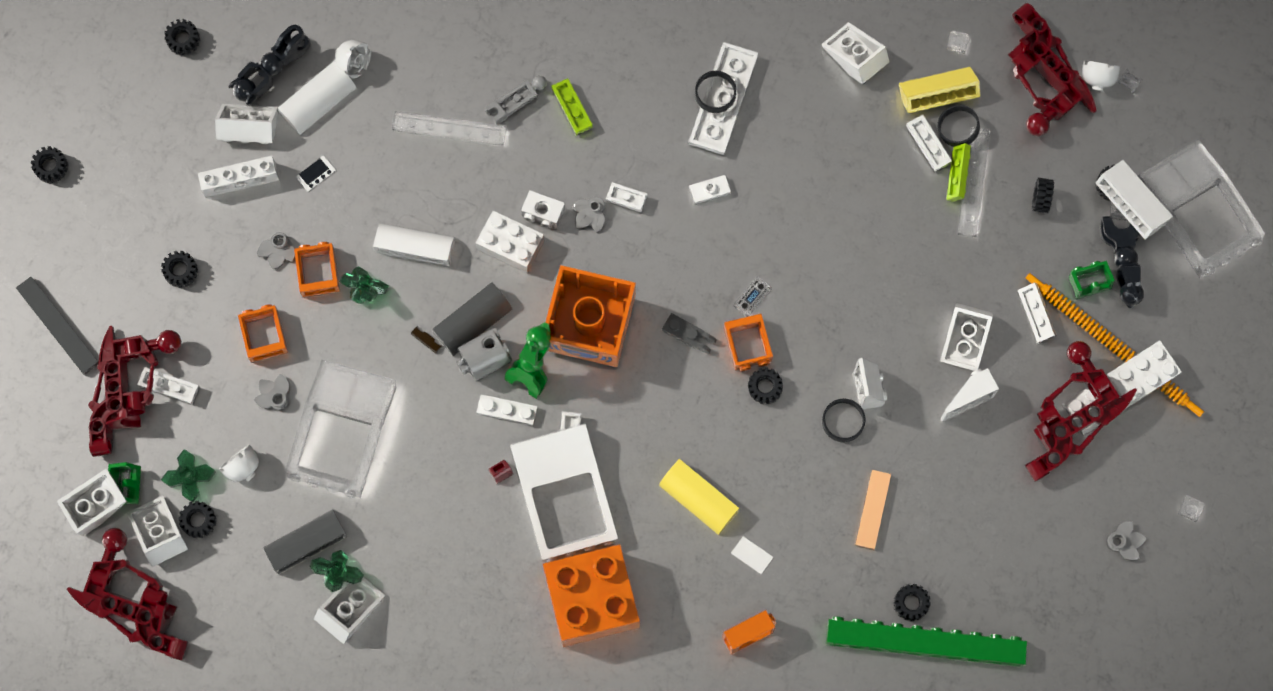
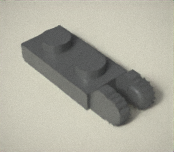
[662,313,717,354]

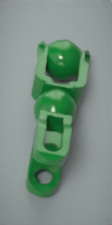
[504,322,551,399]

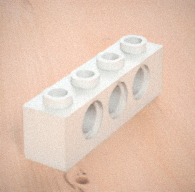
[198,156,279,198]

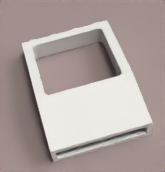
[510,424,618,562]

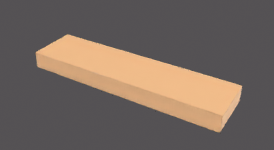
[855,470,891,550]

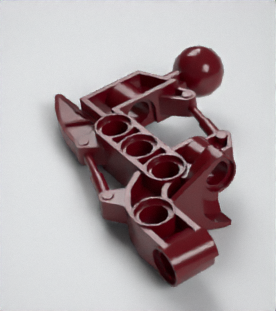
[1008,3,1097,136]
[88,326,182,457]
[1025,341,1137,481]
[67,528,188,660]

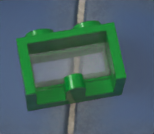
[1069,261,1115,300]
[108,462,141,505]

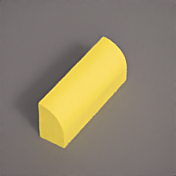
[899,67,980,113]
[659,459,739,535]

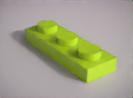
[551,78,593,135]
[946,143,971,202]

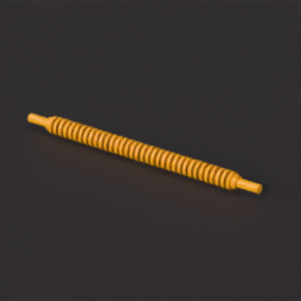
[1025,273,1204,417]

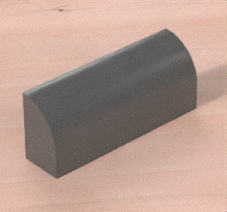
[433,282,512,356]
[263,509,347,574]

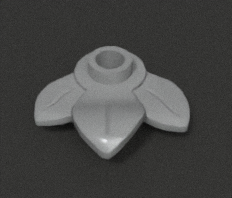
[572,197,605,232]
[257,232,295,269]
[254,374,289,410]
[1107,521,1146,560]

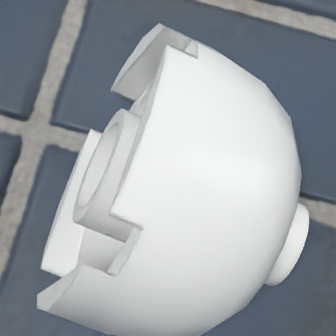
[335,40,371,78]
[1082,61,1121,91]
[219,444,259,482]

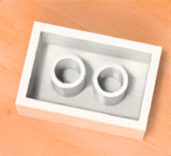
[476,211,545,274]

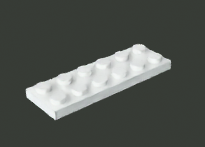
[689,42,758,155]
[1062,340,1182,436]

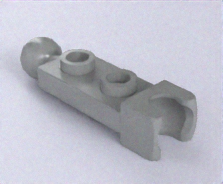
[485,76,547,125]

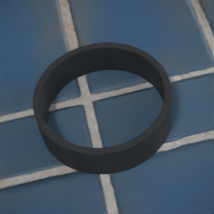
[695,71,736,113]
[938,105,980,147]
[822,398,866,442]

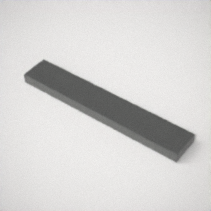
[16,277,99,375]

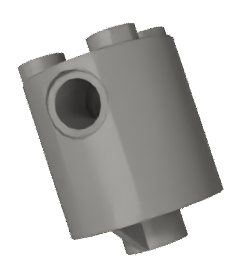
[456,328,512,381]

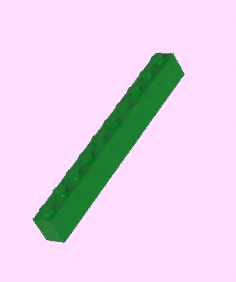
[825,616,1027,667]

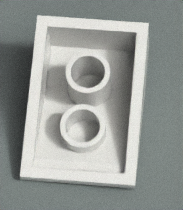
[822,22,890,84]
[940,303,993,371]
[853,358,887,409]
[941,368,999,422]
[57,469,127,536]
[127,496,188,567]
[314,571,385,644]

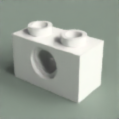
[521,190,565,229]

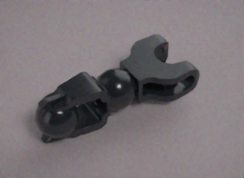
[228,24,311,106]
[1100,216,1144,308]

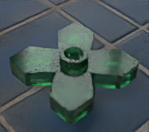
[339,266,389,304]
[161,449,216,503]
[309,550,364,592]

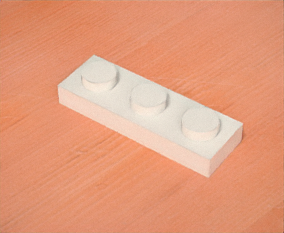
[906,115,952,172]
[1018,283,1057,343]
[137,367,199,405]
[477,394,538,426]

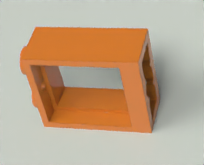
[294,242,340,297]
[238,304,288,363]
[723,314,773,371]
[722,610,776,655]

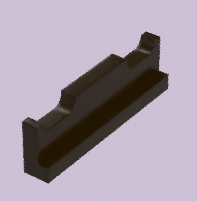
[411,326,442,354]

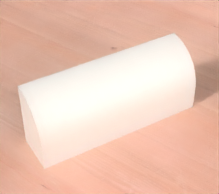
[278,60,356,135]
[1096,160,1173,239]
[373,223,455,266]

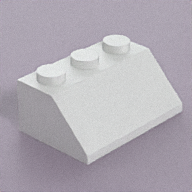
[215,104,278,144]

